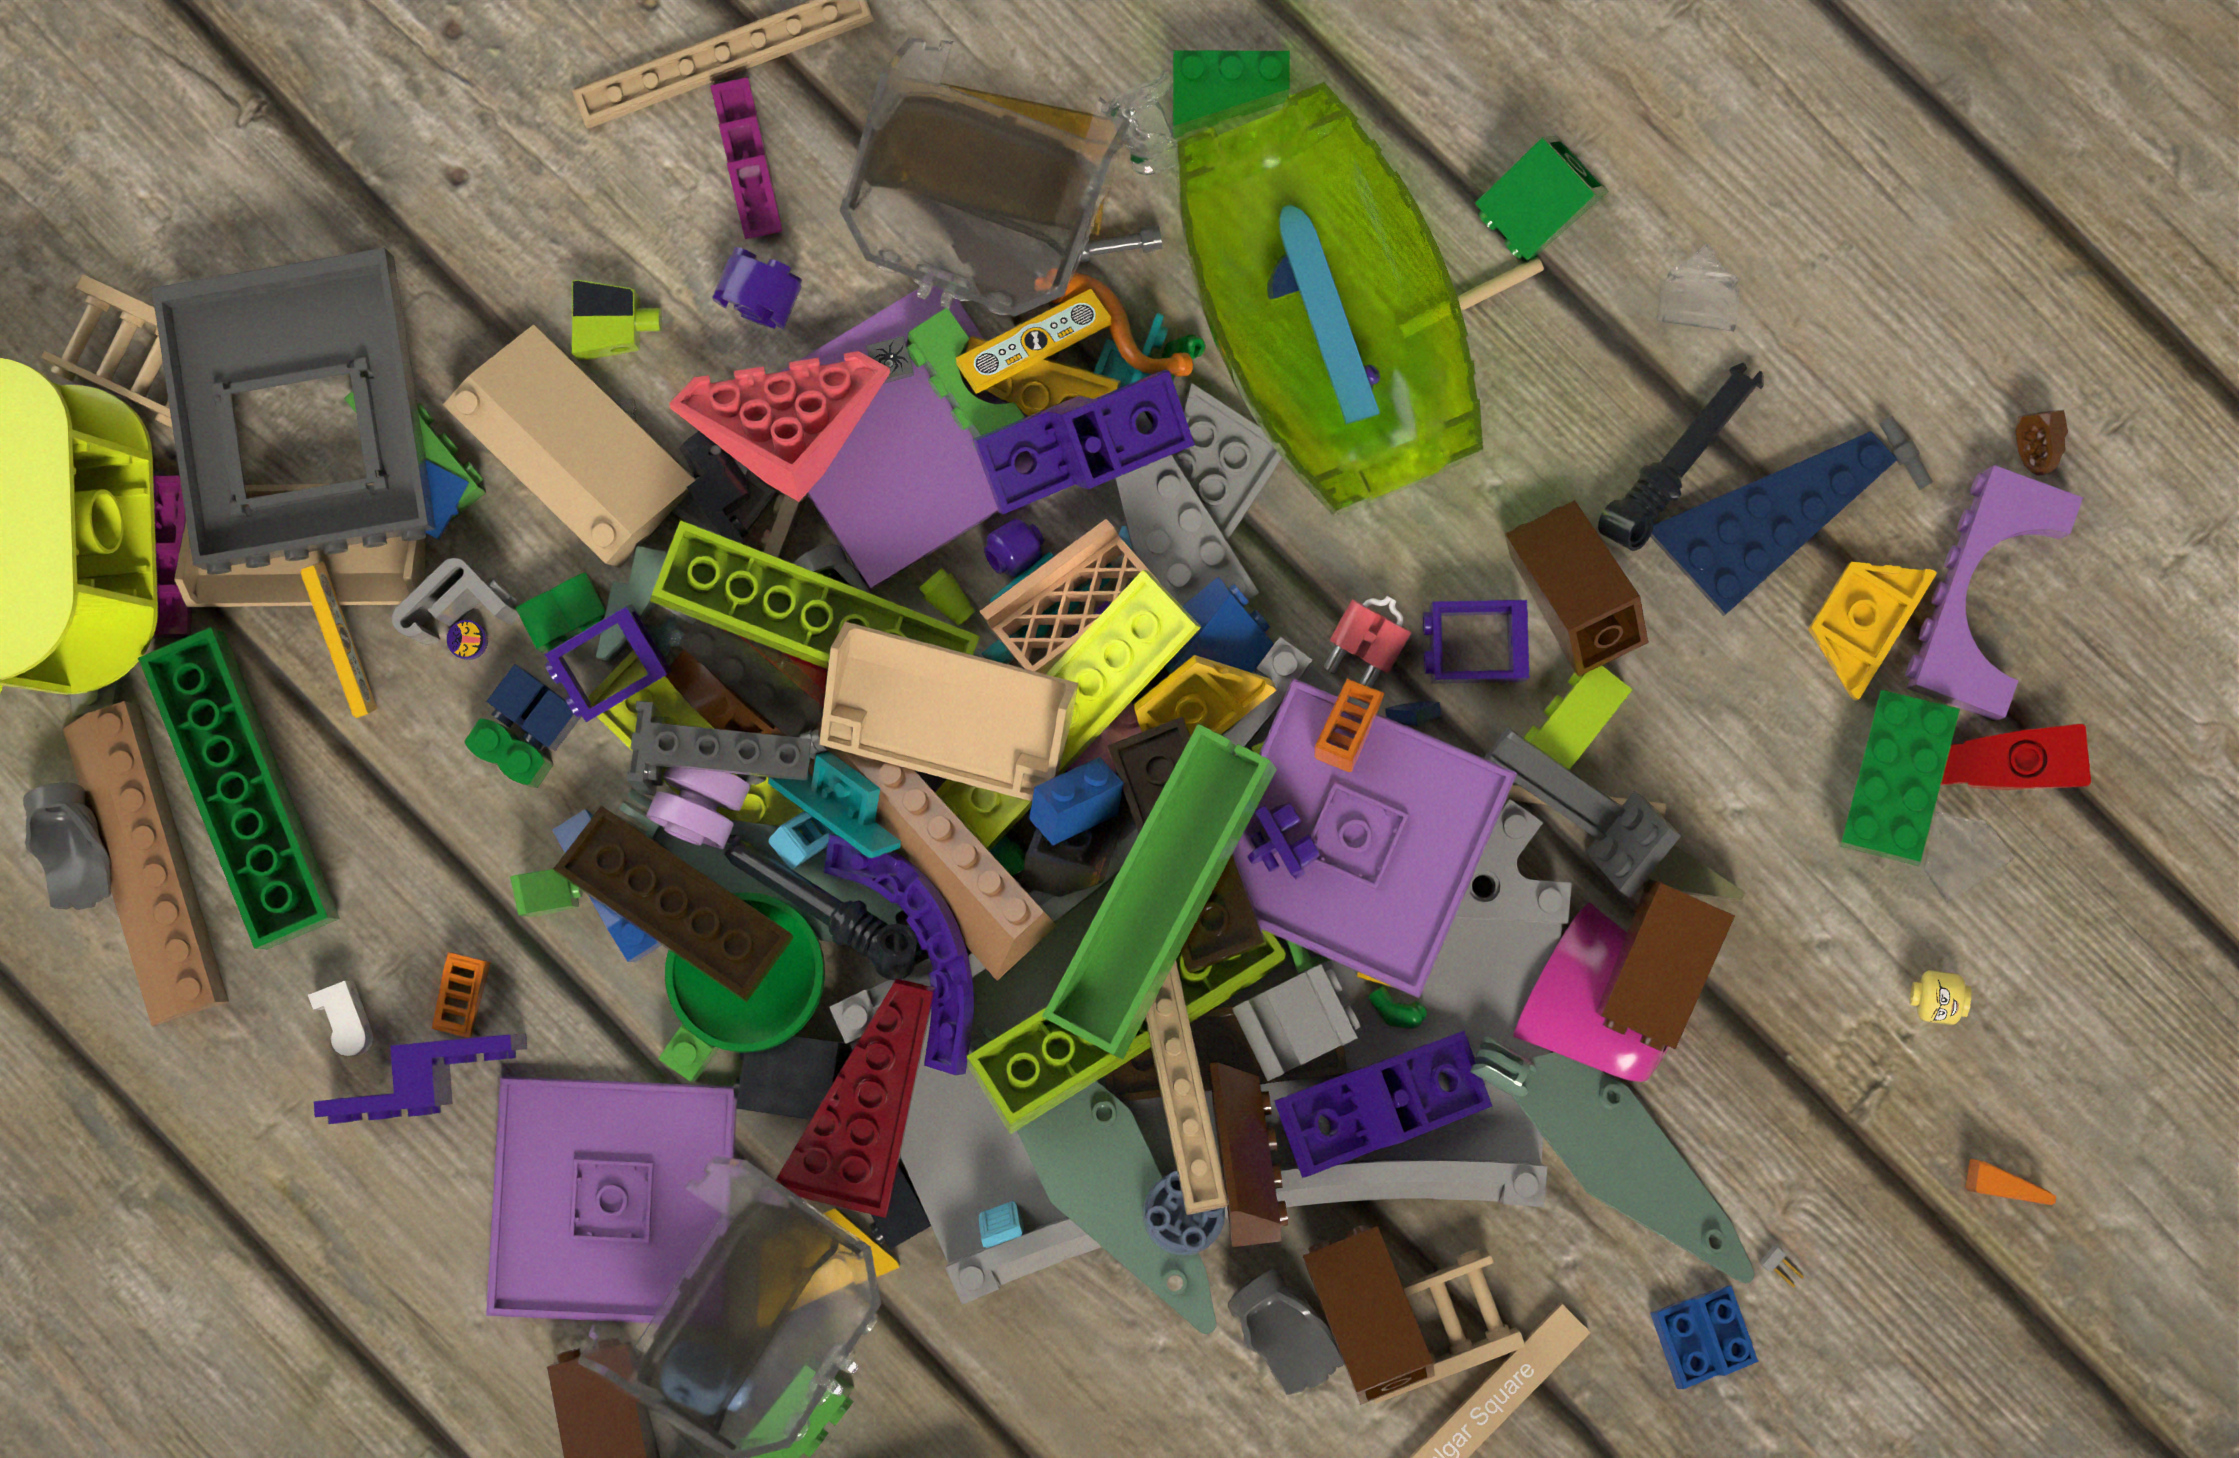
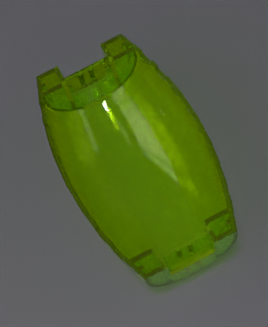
[1175,82,1483,516]

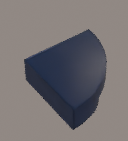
[1267,254,1299,299]
[1385,701,1441,726]

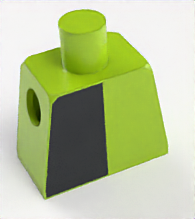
[572,280,662,361]

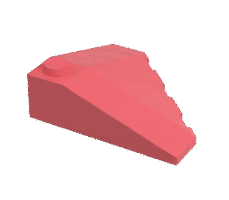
[669,351,890,502]

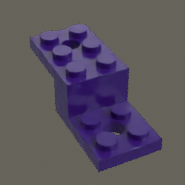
[972,370,1195,514]
[1274,1030,1493,1178]
[314,1033,527,1124]

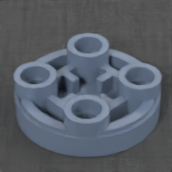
[1143,1171,1225,1256]

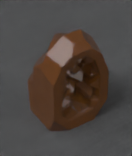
[2015,410,2068,476]

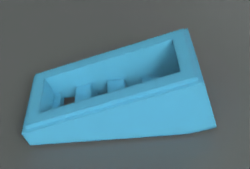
[769,811,835,870]
[979,1201,1026,1248]

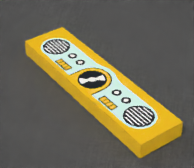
[956,289,1111,394]
[300,561,377,718]

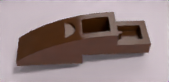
[665,643,799,738]

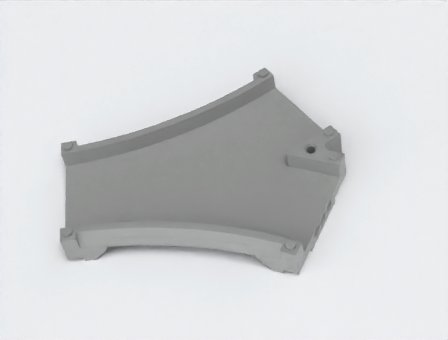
[829,637,1572,1305]

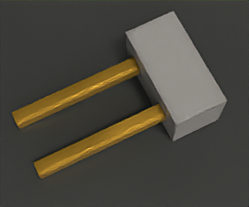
[1759,1245,1804,1288]

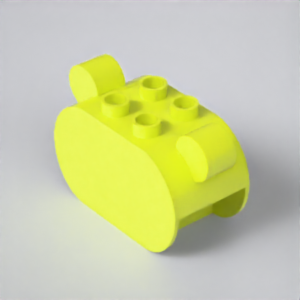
[0,358,158,695]

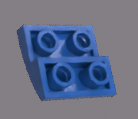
[1650,1286,1759,1389]

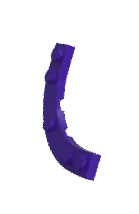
[824,834,974,1075]

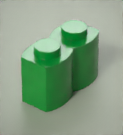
[516,572,607,653]
[464,718,553,788]

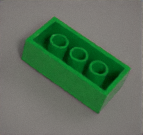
[1841,690,1960,867]

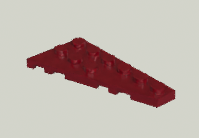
[769,978,936,1218]

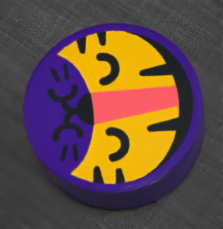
[447,620,488,660]

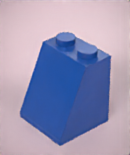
[1165,576,1274,674]

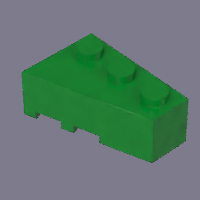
[1173,50,1290,139]

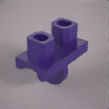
[1247,802,1321,880]

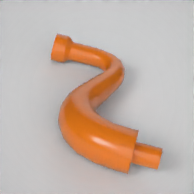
[1035,271,1193,377]

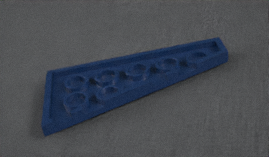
[1650,431,1898,616]

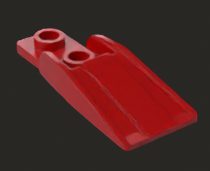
[1941,724,2091,790]

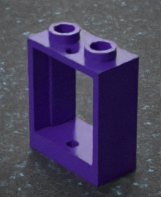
[1423,600,1530,684]
[544,604,673,722]

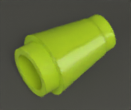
[919,567,975,626]

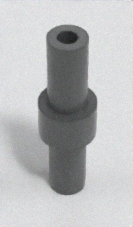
[1879,416,1933,490]

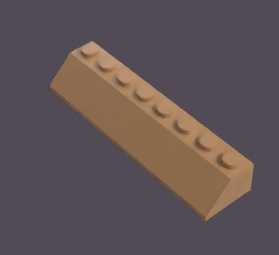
[63,701,229,1026]
[808,720,1057,981]

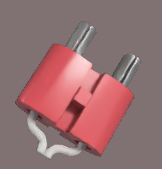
[1324,596,1412,688]

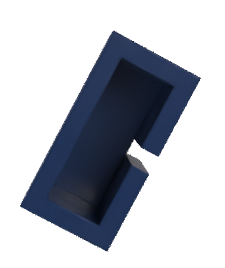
[486,664,582,751]

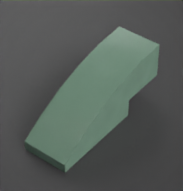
[596,546,668,663]

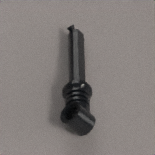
[1598,363,1764,551]
[724,835,917,980]

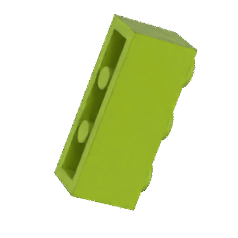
[1523,666,1633,770]

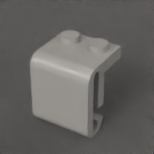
[392,558,520,645]
[1232,964,1360,1081]

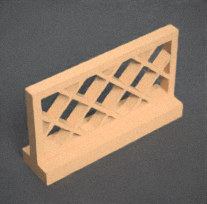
[979,519,1160,674]

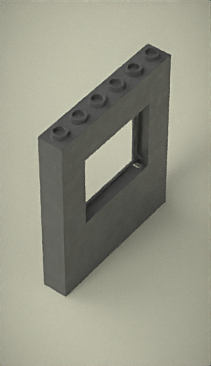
[152,248,436,575]

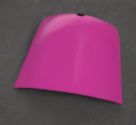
[1513,902,1669,1082]

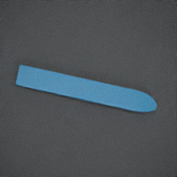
[1279,205,1380,424]

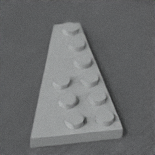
[1172,383,1289,541]
[1115,411,1259,606]

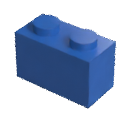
[1030,757,1124,845]

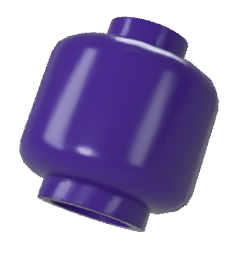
[984,519,1044,577]

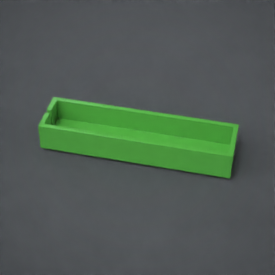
[1042,724,1277,1060]

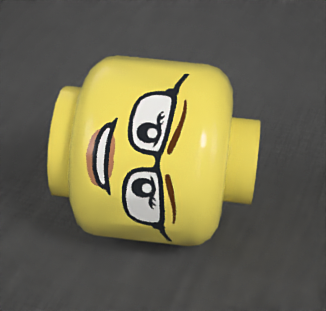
[1910,970,1971,1025]

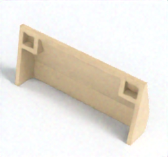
[443,324,696,568]
[174,483,425,607]
[819,622,1078,801]

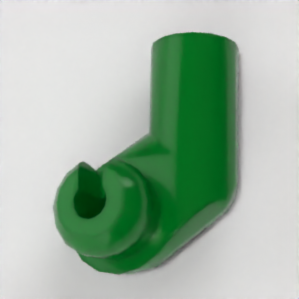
[1161,334,1206,381]
[1367,985,1427,1029]

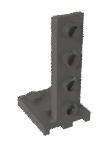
[627,701,812,796]
[1484,727,1681,898]

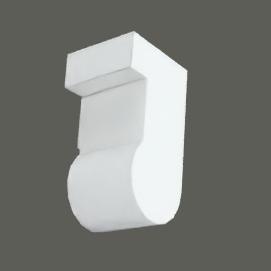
[308,981,373,1056]

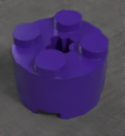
[712,247,802,329]

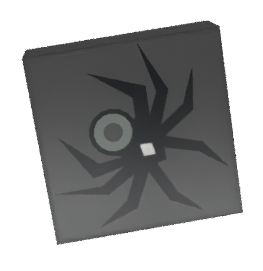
[866,336,914,384]

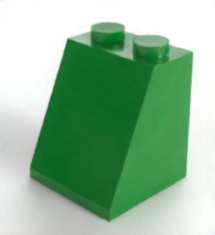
[1475,135,1609,260]

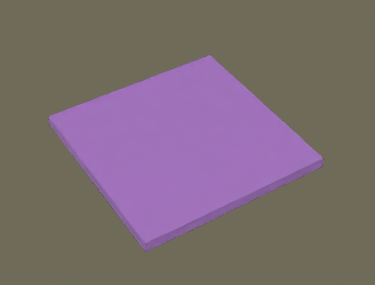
[780,274,1033,591]
[1233,678,1517,998]
[486,1076,737,1326]

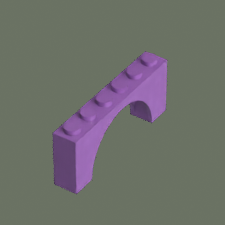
[1905,465,2083,721]

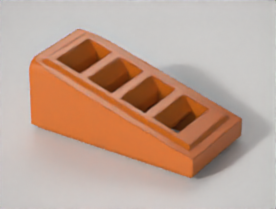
[1314,678,1384,772]
[431,952,491,1038]
[1965,1159,2056,1205]

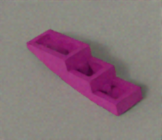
[710,77,783,240]
[153,476,192,638]

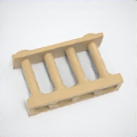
[41,274,172,428]
[1374,1249,1526,1404]

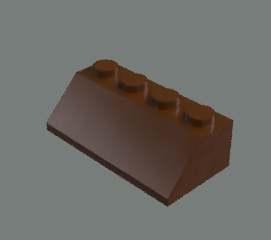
[1210,1062,1288,1247]

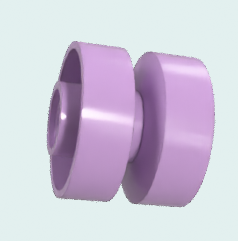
[646,767,750,849]

